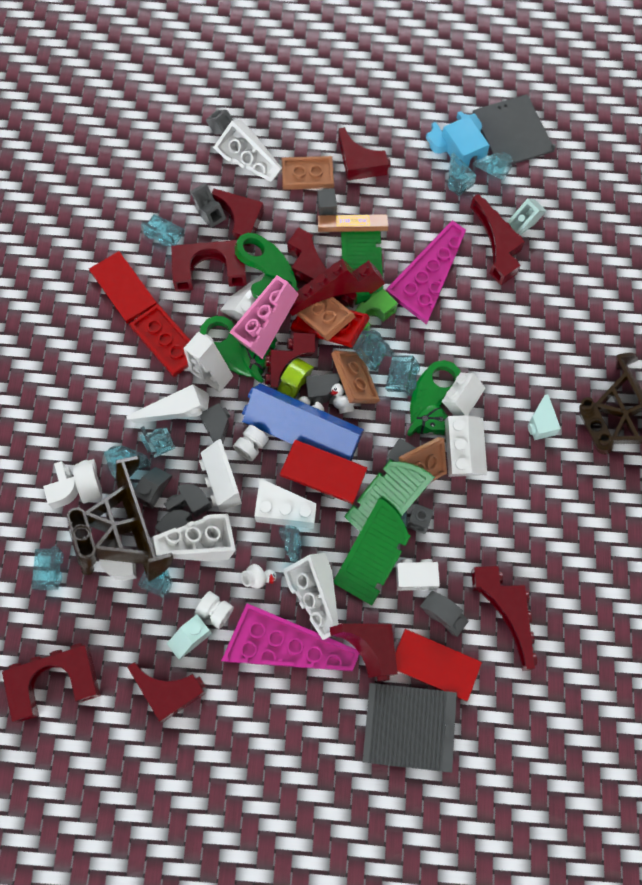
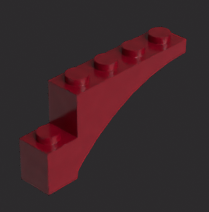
[470,194,525,285]
[287,227,357,308]
[289,258,385,316]
[471,566,537,671]

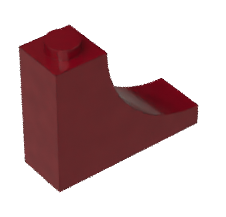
[338,127,391,181]
[211,188,264,246]
[330,623,398,681]
[127,662,206,723]

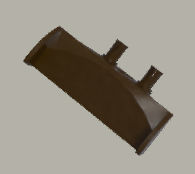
[579,353,642,455]
[67,456,174,582]

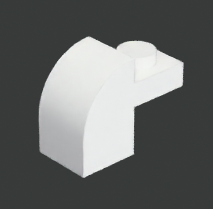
[73,459,102,504]
[43,461,78,509]
[99,540,137,580]

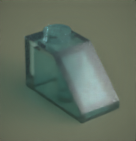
[472,152,515,181]
[447,153,476,196]
[104,445,151,479]
[138,569,172,598]

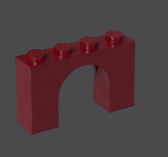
[171,240,247,292]
[2,643,101,723]

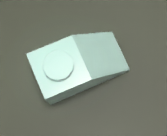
[507,198,546,235]
[528,394,561,440]
[167,614,212,660]

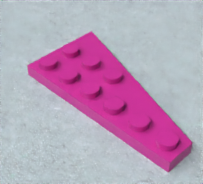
[385,220,466,325]
[221,603,360,672]

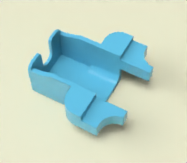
[426,111,490,170]

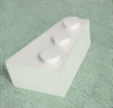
[183,332,233,393]
[254,478,316,529]

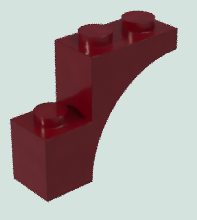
[264,333,315,390]

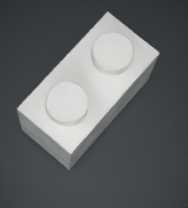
[442,373,485,416]
[396,559,440,591]

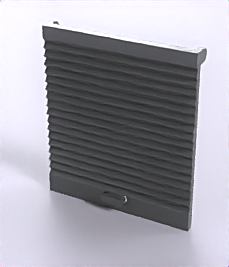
[473,94,556,168]
[362,683,457,773]

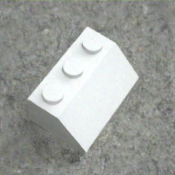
[445,415,487,477]
[199,439,242,511]

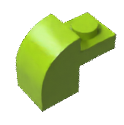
[277,358,314,399]

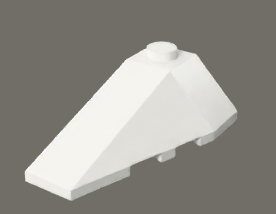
[213,120,282,182]
[221,273,265,321]
[126,384,209,423]
[152,514,236,561]
[283,553,339,640]

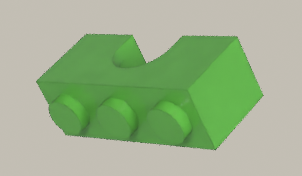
[355,289,398,343]

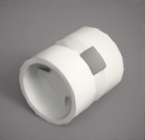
[233,425,269,461]
[195,591,234,629]

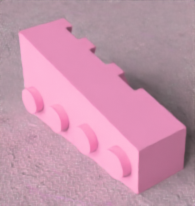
[229,275,299,359]

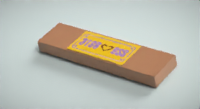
[318,214,388,232]

